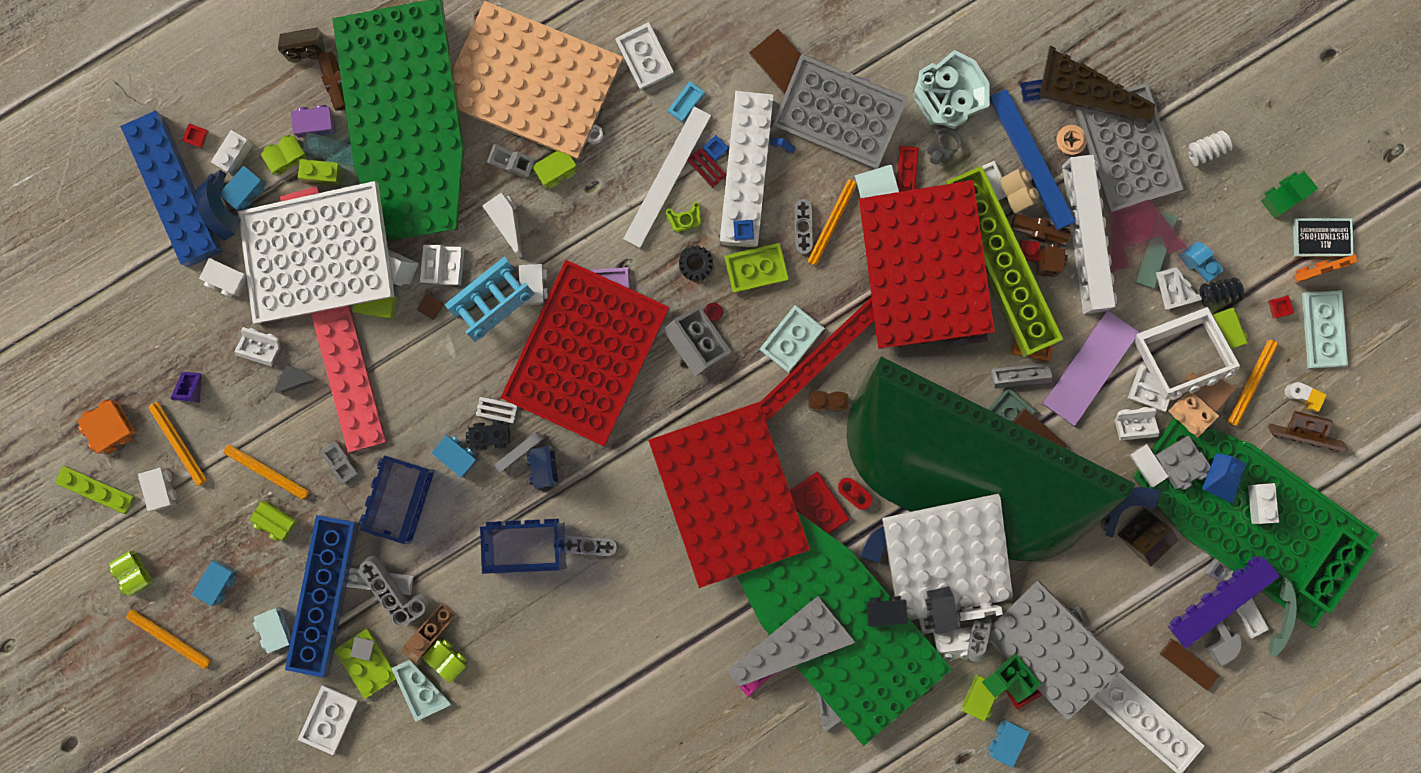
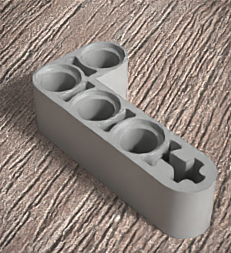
[359,556,429,626]

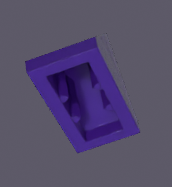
[171,372,202,403]

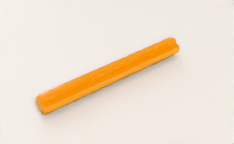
[808,179,857,266]
[1228,340,1279,426]
[149,402,207,486]
[223,445,309,500]
[126,610,211,669]

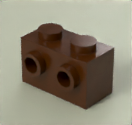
[1036,244,1068,277]

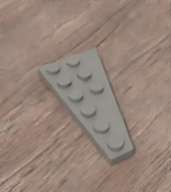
[726,596,855,687]

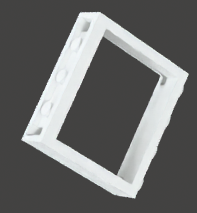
[1134,307,1240,400]

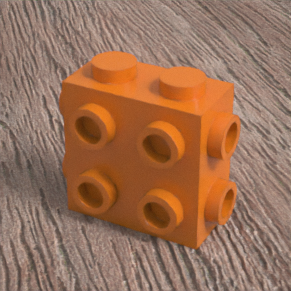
[77,399,137,455]

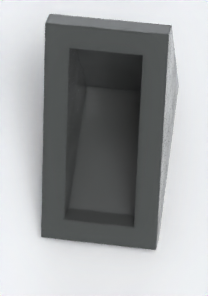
[275,364,317,394]

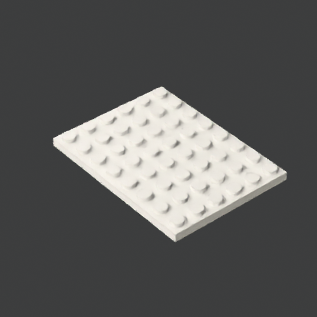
[238,181,394,324]

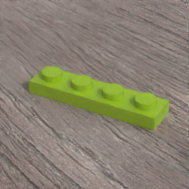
[55,466,135,514]

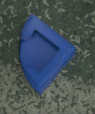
[769,137,796,153]

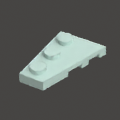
[391,659,452,722]

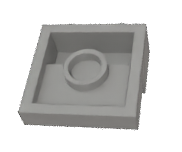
[1154,436,1211,490]

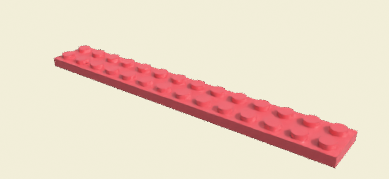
[280,186,386,453]

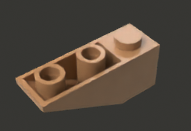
[401,603,456,664]

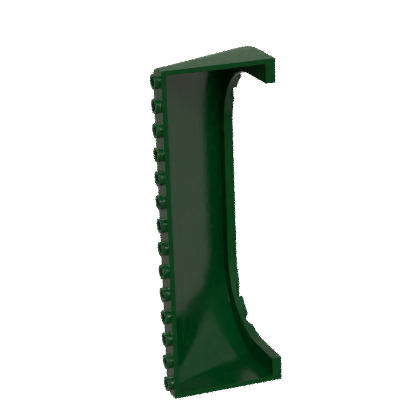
[846,356,1136,561]

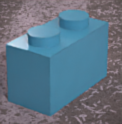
[220,165,266,211]
[432,435,478,478]
[192,560,237,606]
[988,719,1030,768]

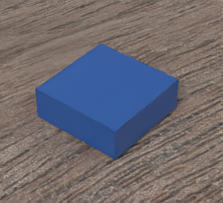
[702,135,729,162]
[733,220,754,241]

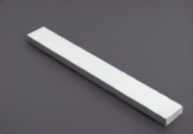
[623,107,711,248]

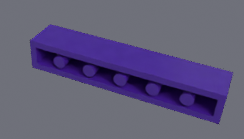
[1168,555,1280,648]

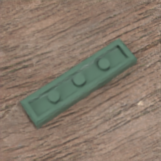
[1135,211,1177,289]

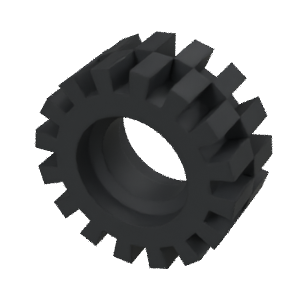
[679,245,713,281]

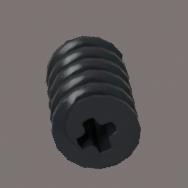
[1199,277,1244,306]

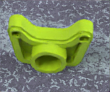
[666,202,701,233]

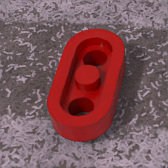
[838,478,872,510]

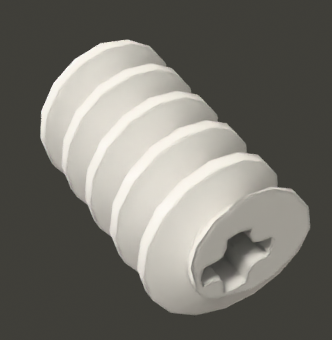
[1188,131,1232,167]

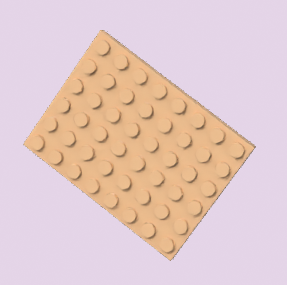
[453,1,623,160]

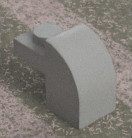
[487,144,535,177]
[1206,621,1241,666]

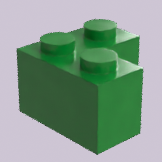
[1260,171,1318,218]
[982,653,1042,703]

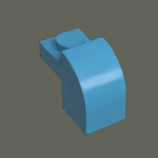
[1178,242,1224,282]

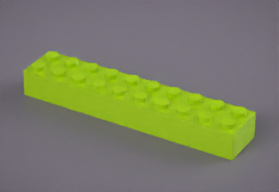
[945,166,1063,358]

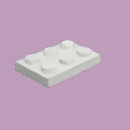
[615,22,674,90]
[298,685,359,755]

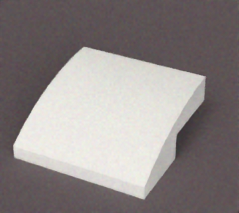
[420,245,464,286]

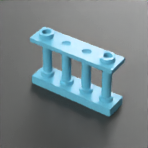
[445,257,535,342]

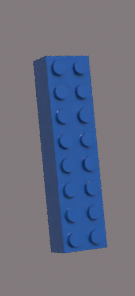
[120,110,223,267]
[285,515,359,677]

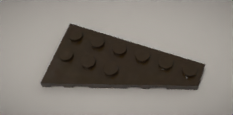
[1039,45,1155,124]

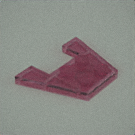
[1111,199,1186,273]

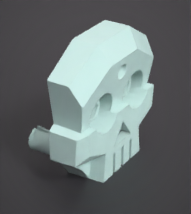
[913,50,989,129]

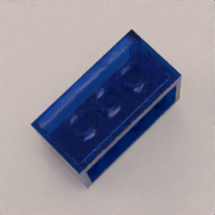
[359,455,435,544]
[480,519,567,574]

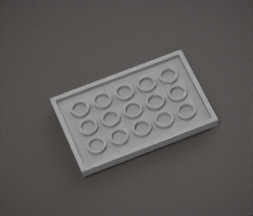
[773,53,908,169]
[1074,82,1183,213]
[989,580,1125,720]

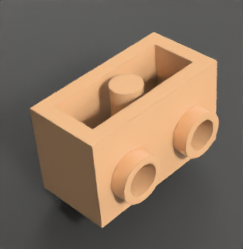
[1169,392,1219,438]

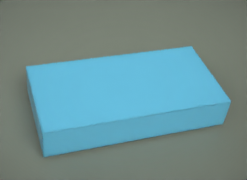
[668,81,705,123]

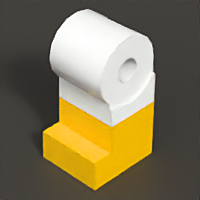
[1285,382,1327,413]

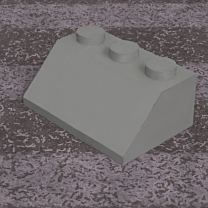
[663,305,731,377]

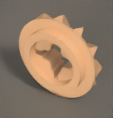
[1056,125,1087,155]

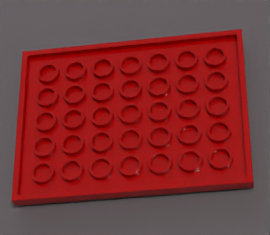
[859,180,995,349]
[500,260,670,447]
[648,402,810,588]

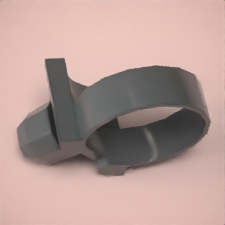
[927,128,962,165]

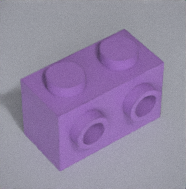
[291,105,336,138]

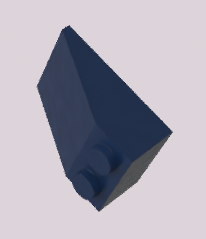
[527,446,559,489]

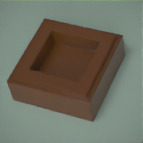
[417,294,444,320]

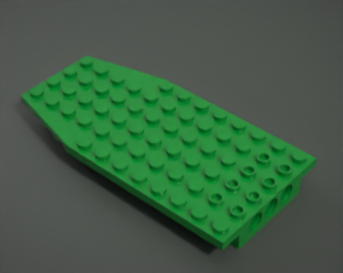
[332,0,465,241]
[1132,417,1379,629]
[736,512,952,746]

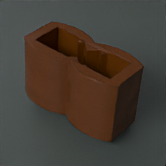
[808,391,848,412]

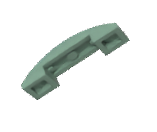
[1268,577,1297,657]

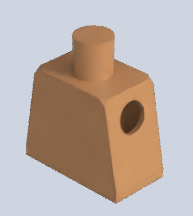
[1184,372,1235,413]

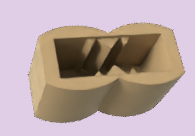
[1000,168,1040,213]

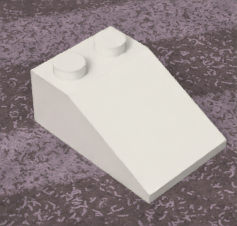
[482,193,523,258]

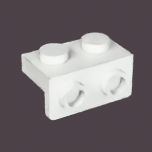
[234,327,281,367]
[1115,407,1159,441]
[933,627,976,662]

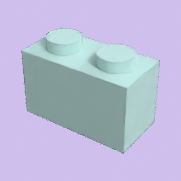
[253,607,291,653]

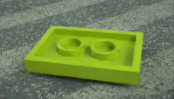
[724,243,789,293]
[334,628,396,699]

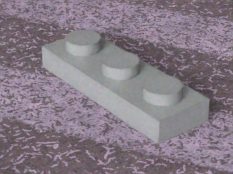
[991,363,1052,388]

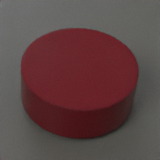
[704,303,723,322]

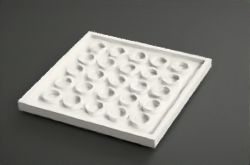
[882,494,1013,620]

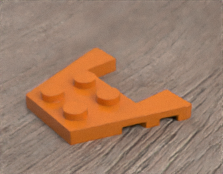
[1293,254,1358,283]

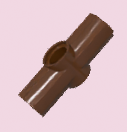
[317,52,346,111]
[1011,213,1071,246]

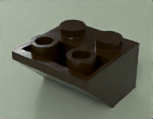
[278,27,325,62]
[1118,509,1178,567]

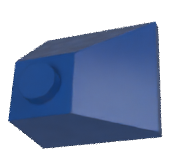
[1202,453,1246,503]

